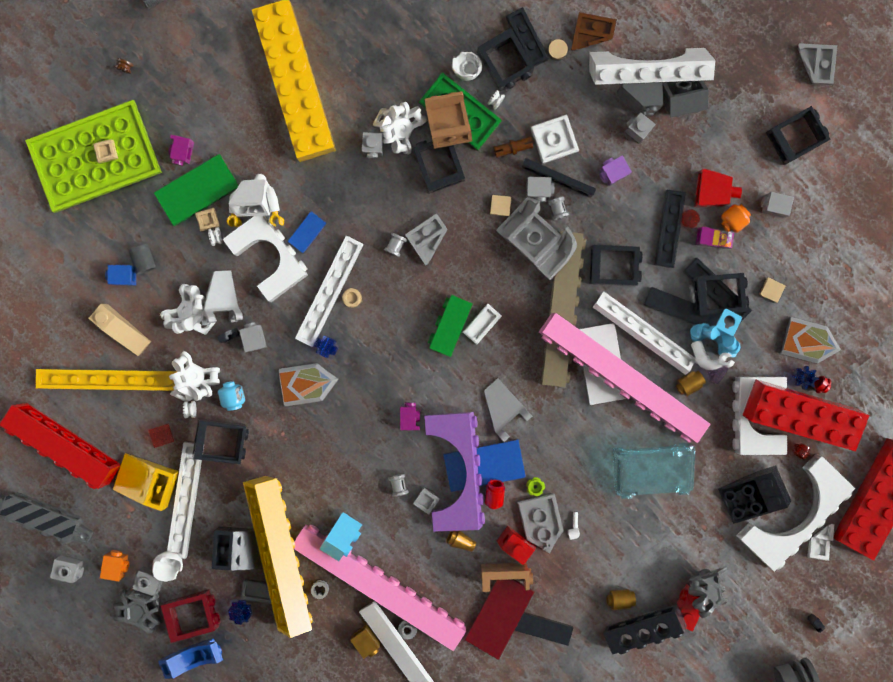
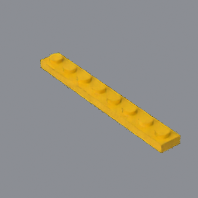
[36,369,177,391]

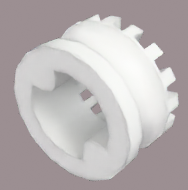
[487,90,505,110]
[208,227,223,246]
[183,401,197,418]

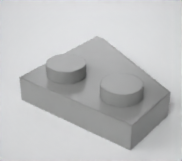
[798,43,837,86]
[405,213,447,265]

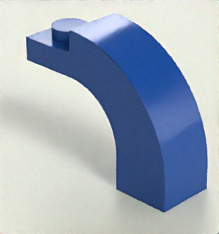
[158,639,223,679]

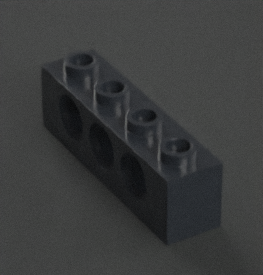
[603,604,687,655]

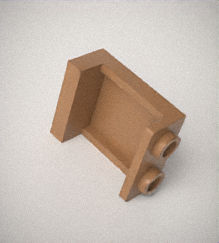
[425,92,472,149]
[481,563,533,592]

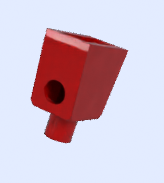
[694,169,742,208]
[496,525,537,565]

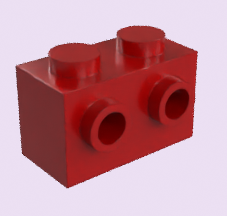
[677,583,700,632]

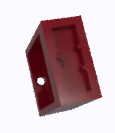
[161,589,221,643]

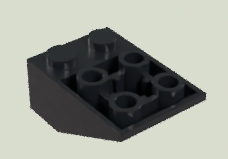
[718,465,791,524]
[212,526,263,570]

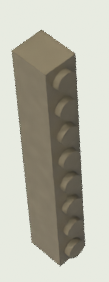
[541,231,586,387]

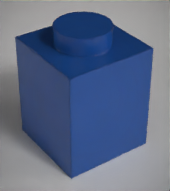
[105,265,136,286]

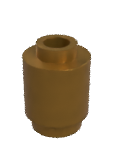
[676,370,706,397]
[606,589,636,610]

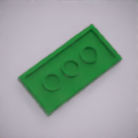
[419,72,502,151]
[154,154,239,226]

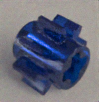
[314,335,339,358]
[792,366,819,390]
[228,600,252,625]

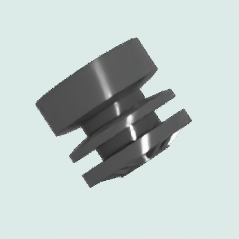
[774,657,820,682]

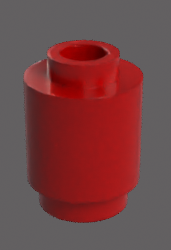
[485,479,505,509]

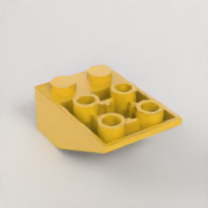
[113,453,179,511]

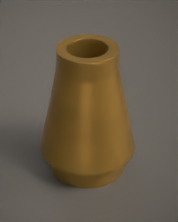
[446,531,476,552]

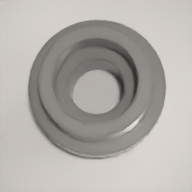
[398,620,417,639]

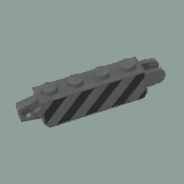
[0,492,93,544]

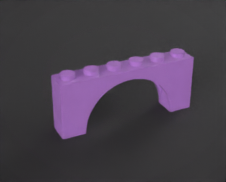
[424,412,485,532]

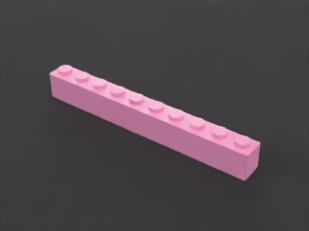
[539,313,710,443]
[294,525,466,651]

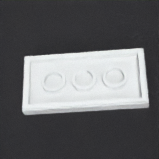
[579,323,626,405]

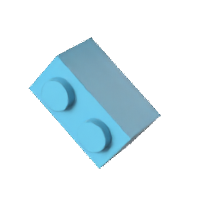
[320,512,362,561]

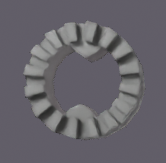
[311,580,329,599]

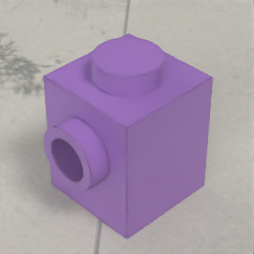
[599,155,632,186]

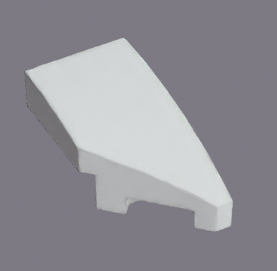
[807,524,834,561]

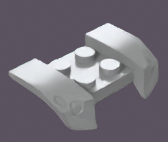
[496,197,577,280]

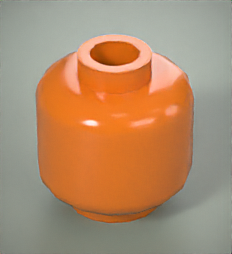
[721,204,751,233]

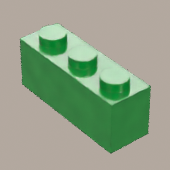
[428,295,473,357]

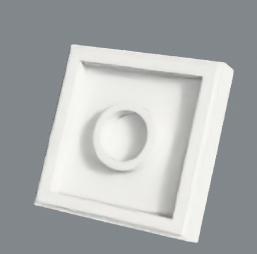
[530,115,579,164]

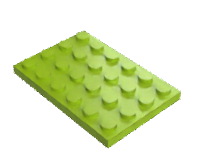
[25,100,162,213]

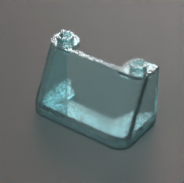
[612,443,695,499]

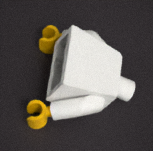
[226,174,284,227]

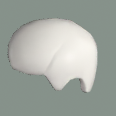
[452,52,482,81]
[152,551,183,582]

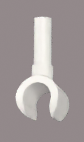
[568,512,580,540]

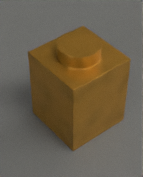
[350,624,380,659]

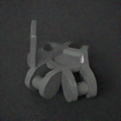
[688,567,728,618]
[113,586,163,633]

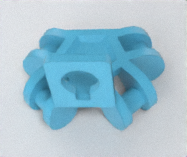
[690,309,742,357]

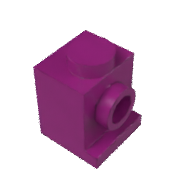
[169,135,194,166]
[400,402,420,430]

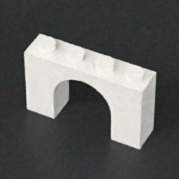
[223,215,308,302]
[732,377,787,455]

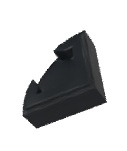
[217,328,240,343]
[807,614,826,633]

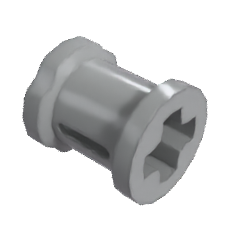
[548,197,569,220]
[384,233,407,257]
[388,474,409,497]

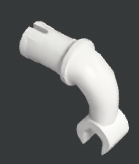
[691,341,735,370]

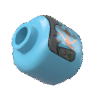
[218,381,245,411]

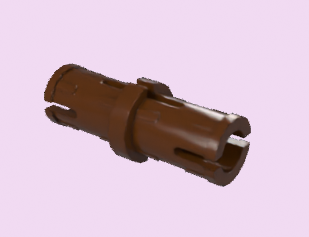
[493,136,533,158]

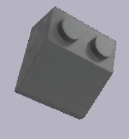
[662,80,709,118]
[617,82,663,117]

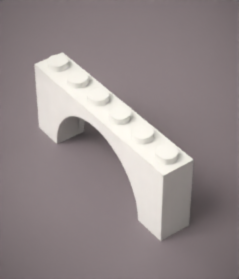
[589,48,715,85]
[736,454,855,572]

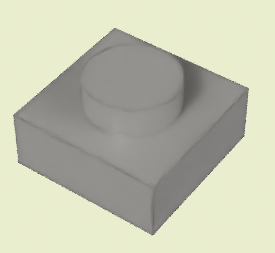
[413,487,440,515]

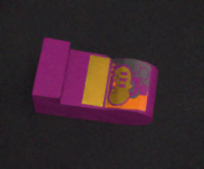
[695,227,734,249]

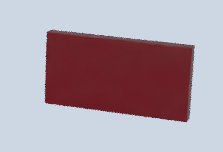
[466,579,535,660]

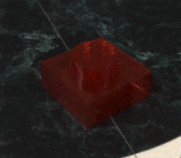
[149,423,174,448]

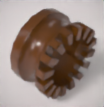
[114,58,134,74]

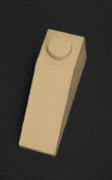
[88,304,151,356]

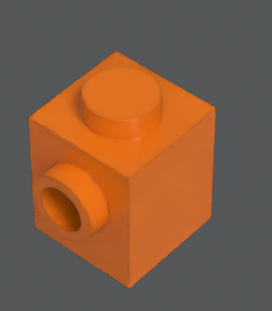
[100,550,130,582]

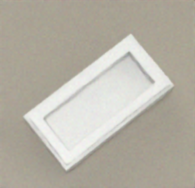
[463,303,502,344]

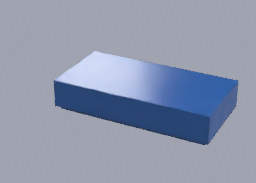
[288,212,327,254]

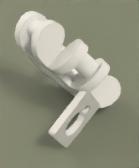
[373,102,427,155]
[160,284,217,335]
[169,351,220,402]

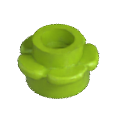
[526,477,545,496]

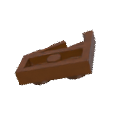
[571,12,617,51]

